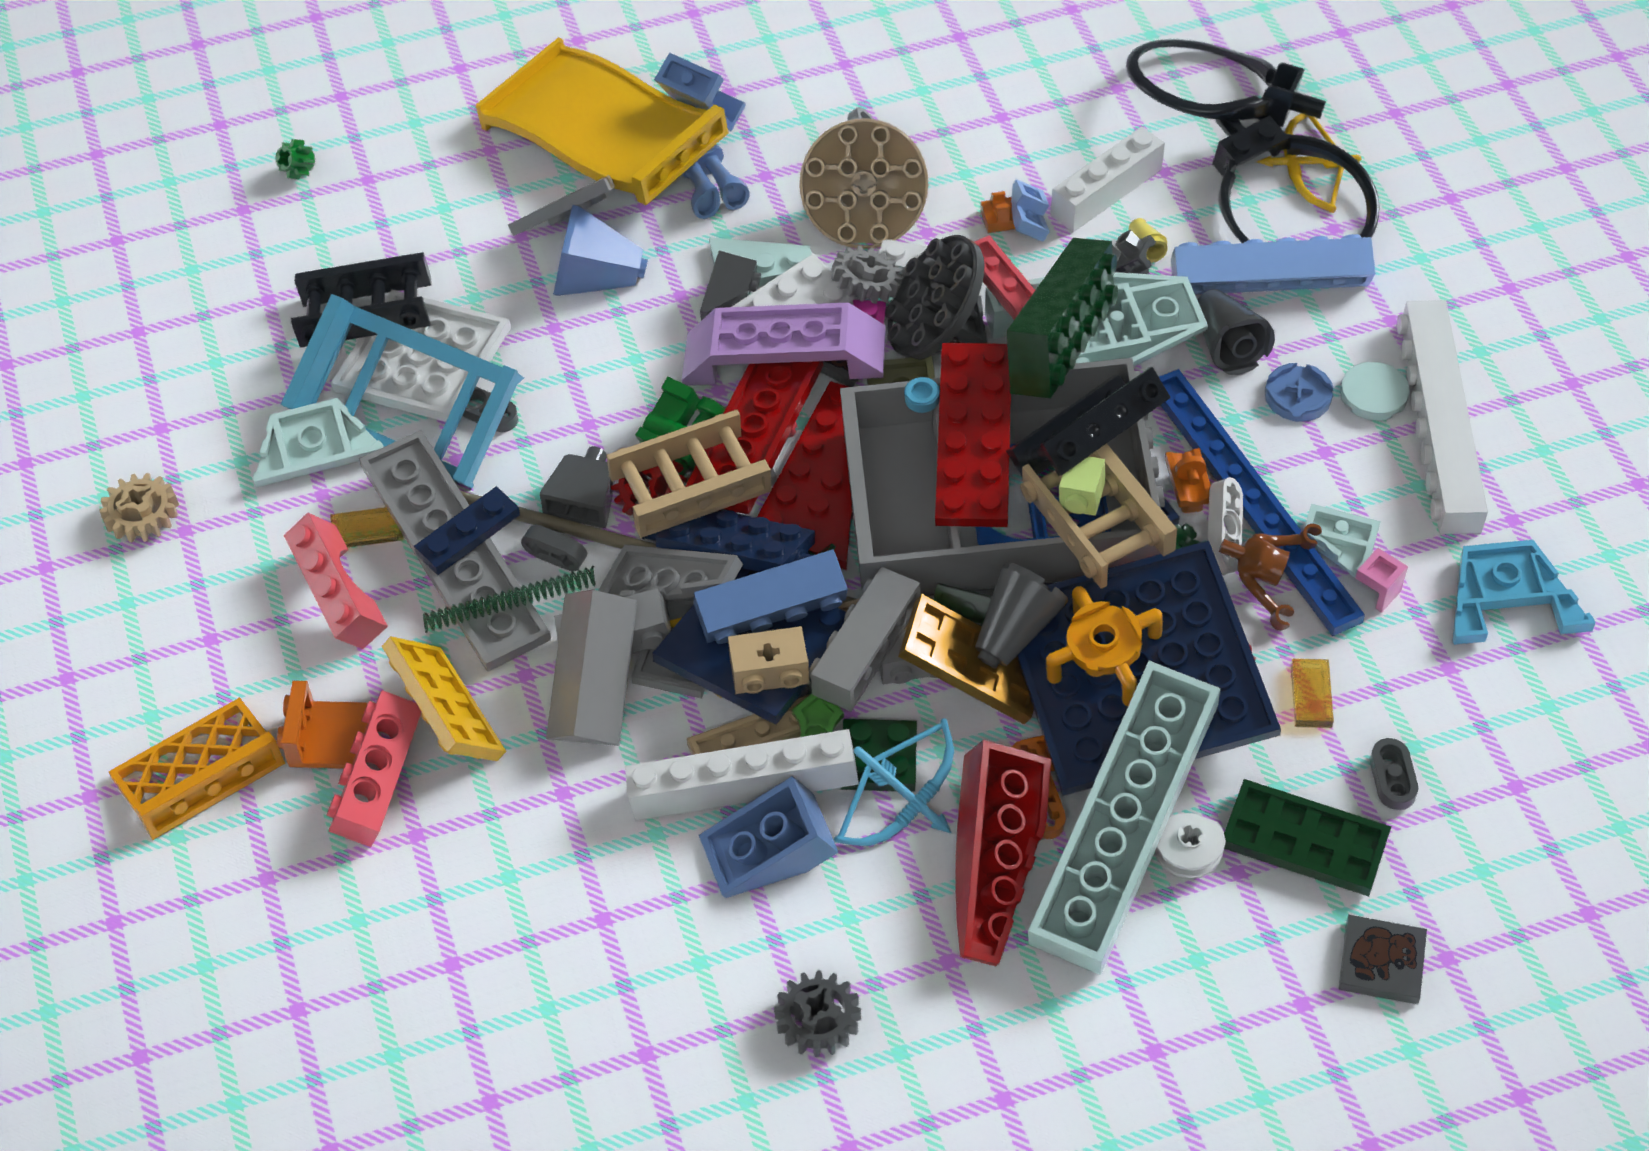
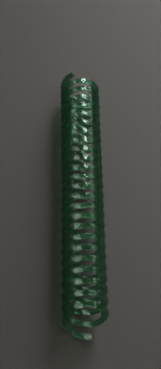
[423,565,596,633]

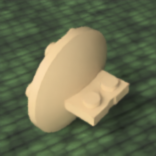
[799,118,928,249]

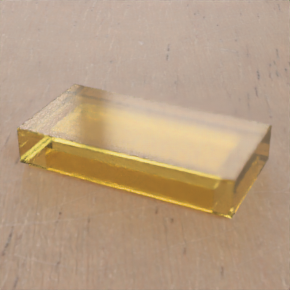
[330,507,404,548]
[1290,658,1334,728]

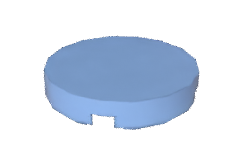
[1264,363,1333,422]

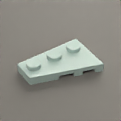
[709,237,812,287]

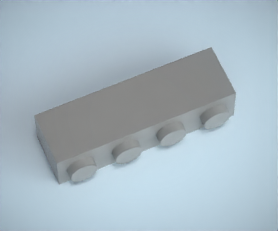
[809,566,920,712]

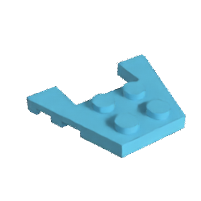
[1452,540,1595,645]

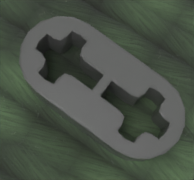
[521,524,588,571]

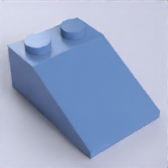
[699,776,839,898]

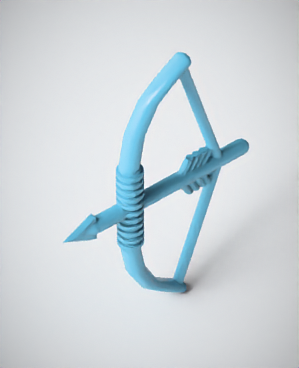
[834,718,954,846]

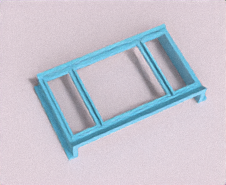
[280,294,524,489]

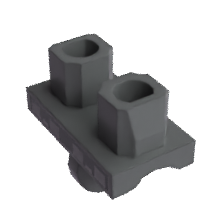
[1107,229,1156,274]

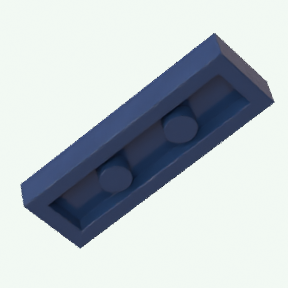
[414,486,520,575]

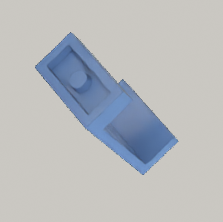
[654,52,746,131]

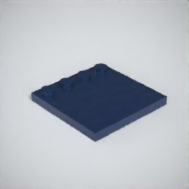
[652,568,846,725]

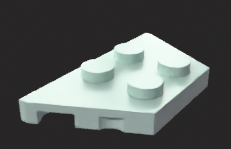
[253,398,384,488]

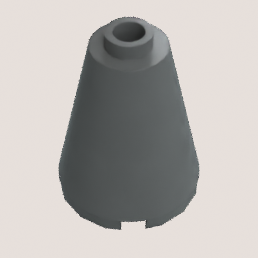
[1197,289,1275,375]
[975,562,1069,669]

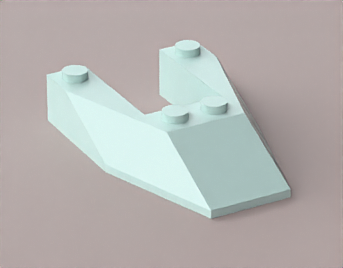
[985,272,1208,367]

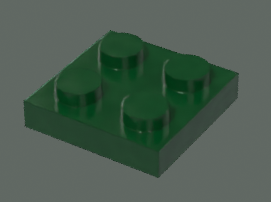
[841,719,917,792]

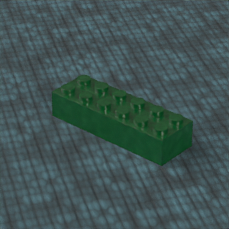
[1007,238,1118,399]

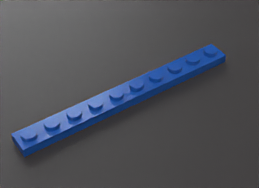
[1159,369,1365,636]

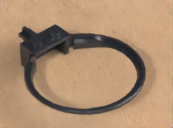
[1126,39,1326,127]
[1212,115,1380,243]

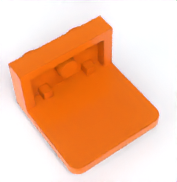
[277,681,368,769]

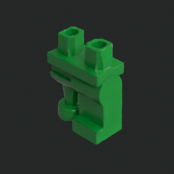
[635,376,725,476]

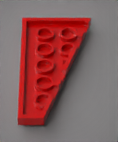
[757,381,852,570]

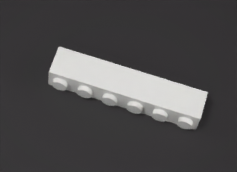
[625,729,859,821]

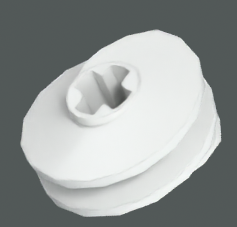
[1155,813,1226,878]

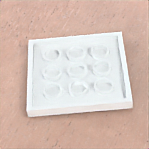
[330,290,511,422]

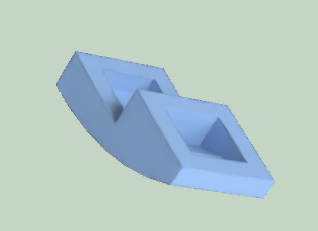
[1011,179,1050,242]

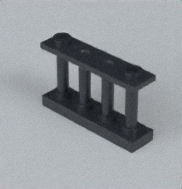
[291,252,432,348]
[1006,367,1171,477]

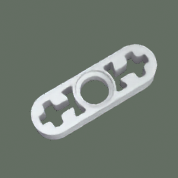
[1208,477,1243,576]

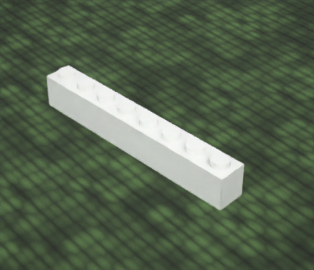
[1397,300,1488,534]

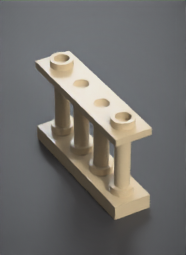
[607,409,772,538]
[1020,444,1177,589]

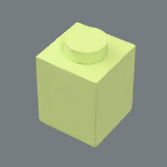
[1059,456,1106,516]

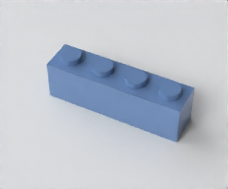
[693,549,848,644]

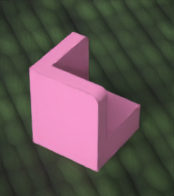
[1355,548,1408,612]

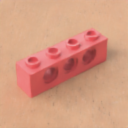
[326,690,421,847]

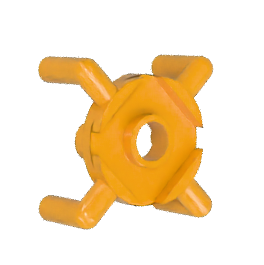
[1046,586,1162,706]

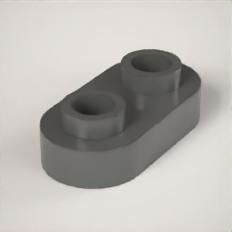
[1370,738,1418,810]

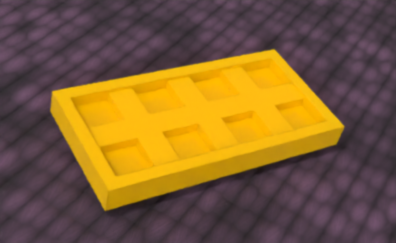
[381,636,506,761]

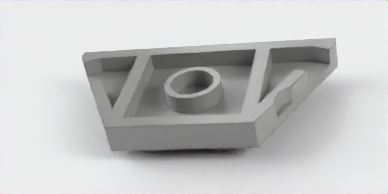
[508,175,615,236]

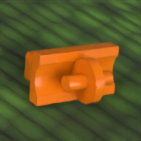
[1165,448,1211,513]

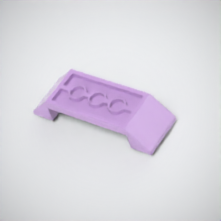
[682,302,886,385]

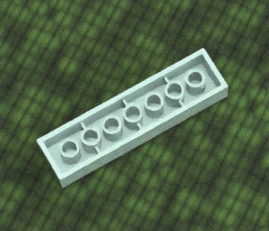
[1028,661,1220,975]

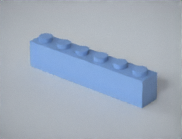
[1170,234,1375,295]

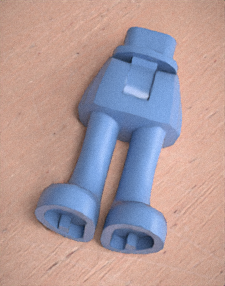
[682,144,750,219]

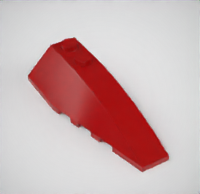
[955,740,1051,967]

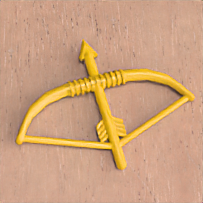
[1256,113,1361,213]

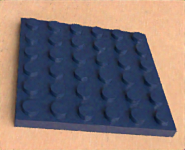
[1017,541,1281,796]

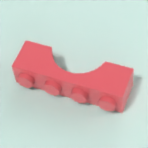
[284,513,388,649]

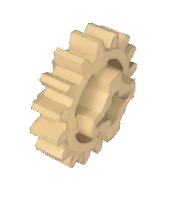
[99,473,179,543]

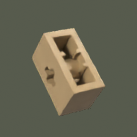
[728,626,809,694]

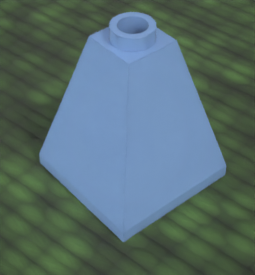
[553,205,648,296]

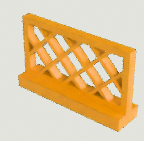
[108,697,285,840]

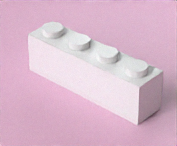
[1050,127,1165,232]

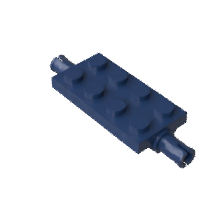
[639,510,815,572]

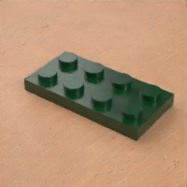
[1224,779,1391,897]

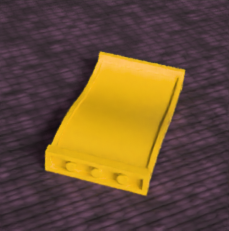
[475,37,729,205]

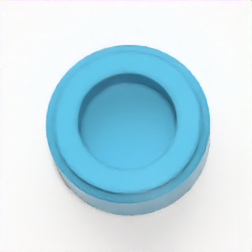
[904,377,940,413]

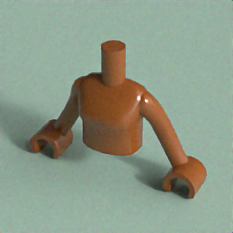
[1219,523,1322,631]

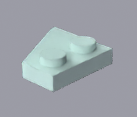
[1304,504,1381,577]

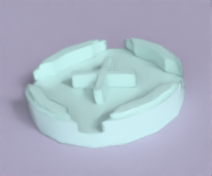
[1340,362,1410,420]

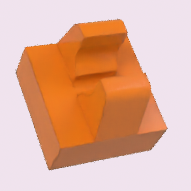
[980,191,1015,233]

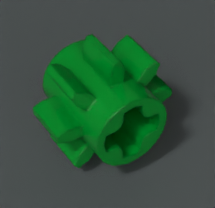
[276,139,315,179]

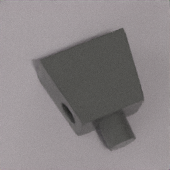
[540,446,615,529]

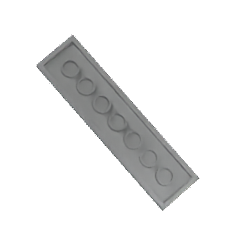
[359,430,551,671]

